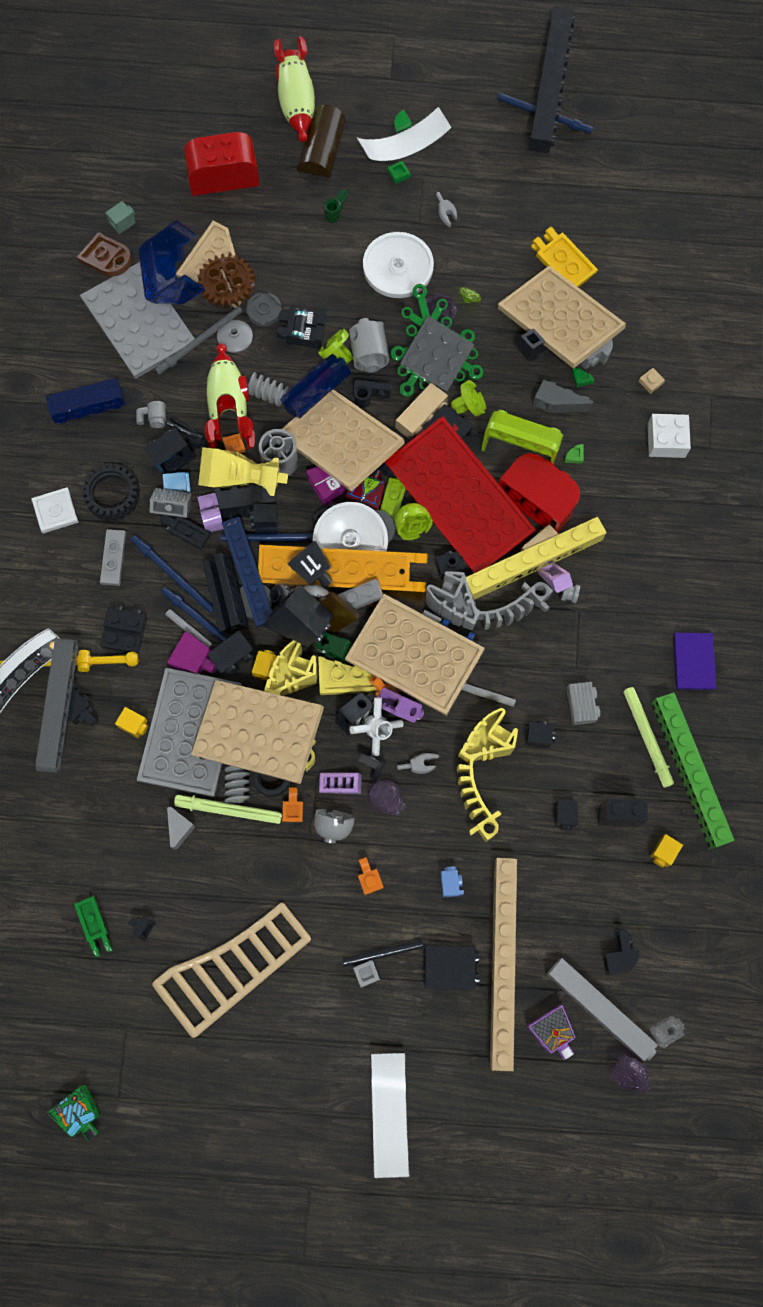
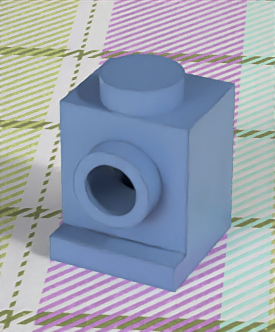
[440,867,464,897]

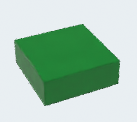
[387,161,410,184]

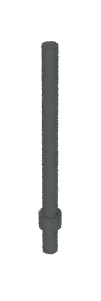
[155,307,242,375]

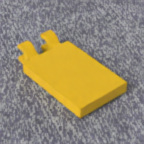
[531,227,598,287]

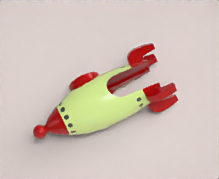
[274,36,315,142]
[204,344,255,449]

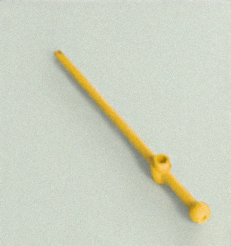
[0,650,139,672]

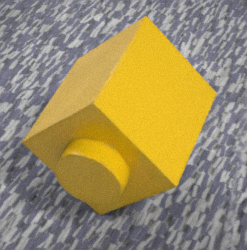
[252,650,277,681]
[115,707,148,739]
[650,834,683,867]

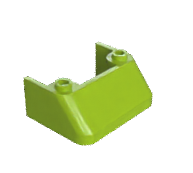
[481,410,563,463]

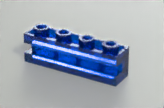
[280,354,351,419]
[45,378,125,424]

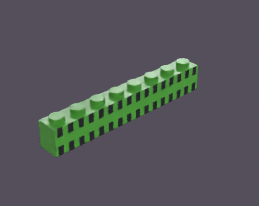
[651,693,735,850]

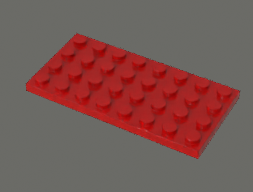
[385,416,536,573]

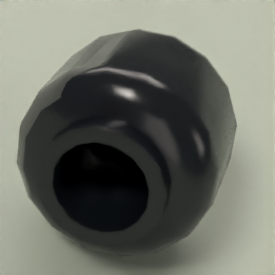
[270,583,296,606]

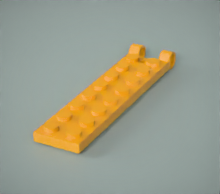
[258,545,428,592]

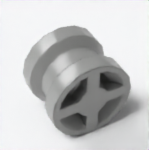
[561,585,580,603]

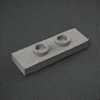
[100,530,126,586]

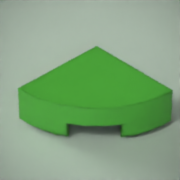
[564,444,584,464]

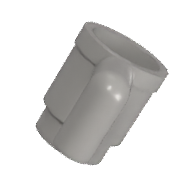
[136,401,166,428]

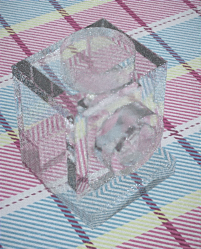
[649,1016,685,1048]

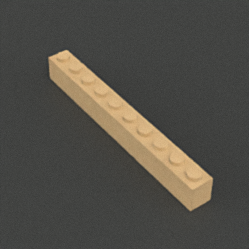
[490,858,517,1071]

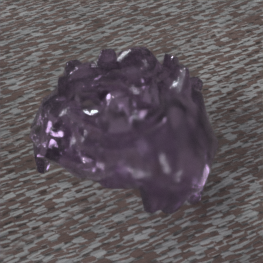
[368,780,406,815]
[611,1054,651,1094]

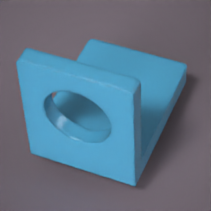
[163,472,190,492]

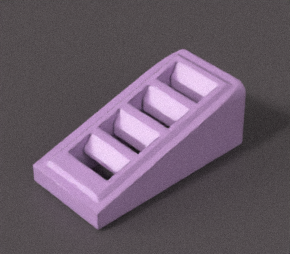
[538,563,573,593]
[319,773,362,794]

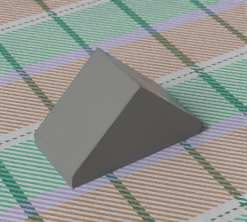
[167,807,195,850]

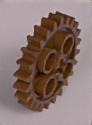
[197,253,256,309]

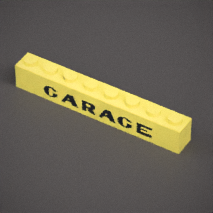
[466,517,607,600]

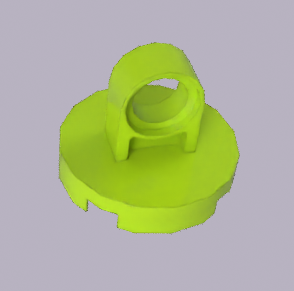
[318,328,353,365]
[451,380,486,416]

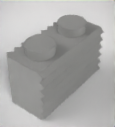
[150,487,192,518]
[566,682,600,725]

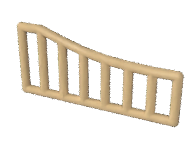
[152,903,311,1038]

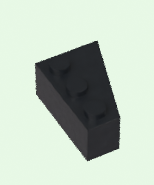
[214,483,277,522]

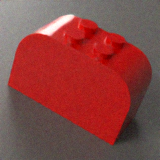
[184,132,260,196]
[499,453,580,533]

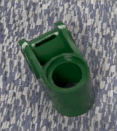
[315,632,353,662]

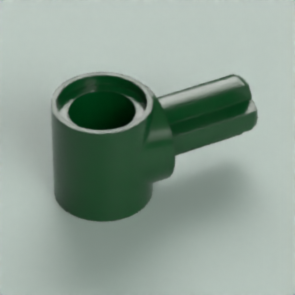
[324,189,349,223]

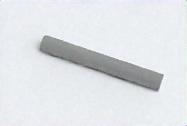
[165,609,213,649]
[462,683,516,707]

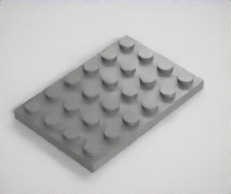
[80,261,195,379]
[137,668,242,797]

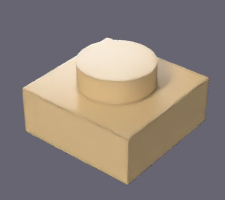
[639,368,665,394]

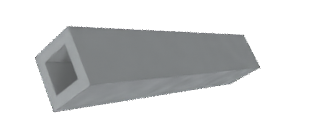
[546,958,657,1061]

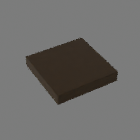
[317,591,359,634]

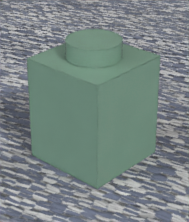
[105,201,136,234]

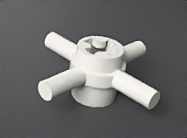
[350,697,403,756]

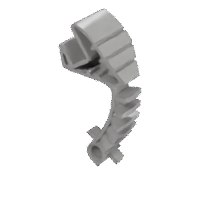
[425,571,553,630]

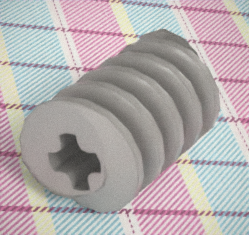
[248,372,288,407]
[225,765,250,804]

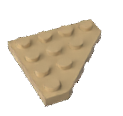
[176,221,241,308]

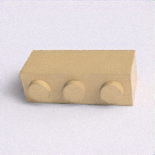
[395,383,448,440]

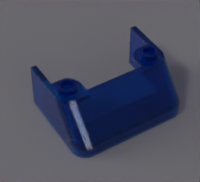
[139,220,205,304]

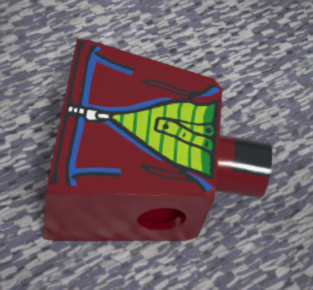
[345,469,385,510]

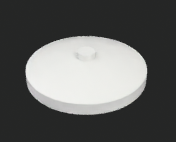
[363,232,434,298]
[313,502,388,552]

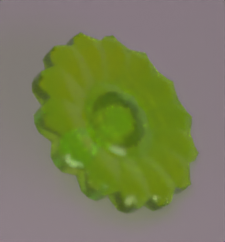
[459,287,481,303]

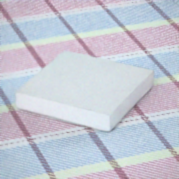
[31,487,79,533]

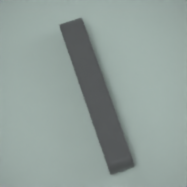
[36,638,78,773]

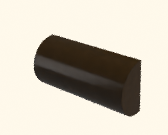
[297,104,346,178]

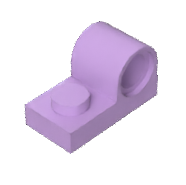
[197,493,223,532]

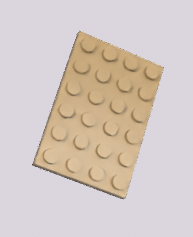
[498,266,626,368]
[282,387,405,491]
[345,594,485,716]
[191,680,324,784]

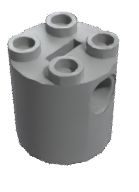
[349,318,389,372]
[259,429,298,476]

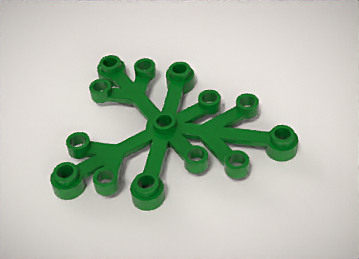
[390,284,483,397]

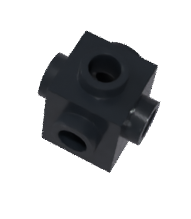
[436,551,465,580]

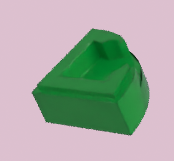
[394,110,411,133]
[571,368,594,387]

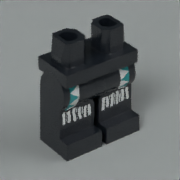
[277,307,326,349]

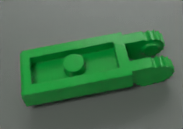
[74,896,112,957]

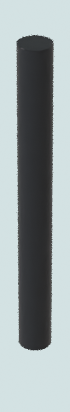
[342,940,423,967]

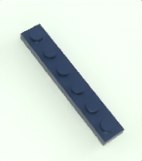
[221,517,272,628]

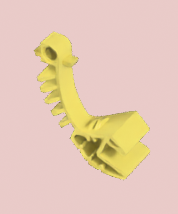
[198,447,288,496]
[264,640,317,772]
[457,708,518,842]

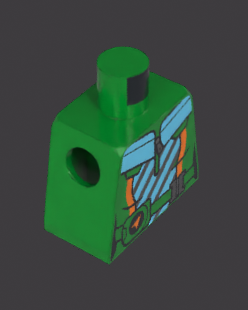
[47,1085,100,1141]

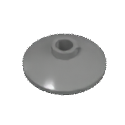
[217,320,253,353]

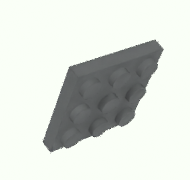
[400,316,474,393]

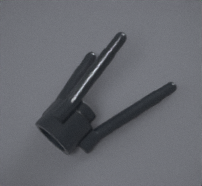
[166,417,205,451]

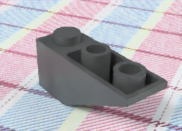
[533,380,594,413]

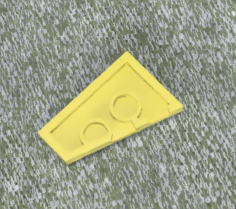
[318,656,378,695]

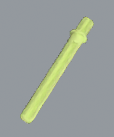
[624,687,674,788]
[174,795,282,824]

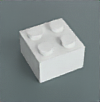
[648,414,691,458]

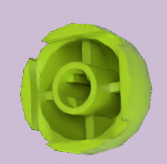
[394,503,433,540]

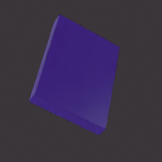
[674,633,716,690]

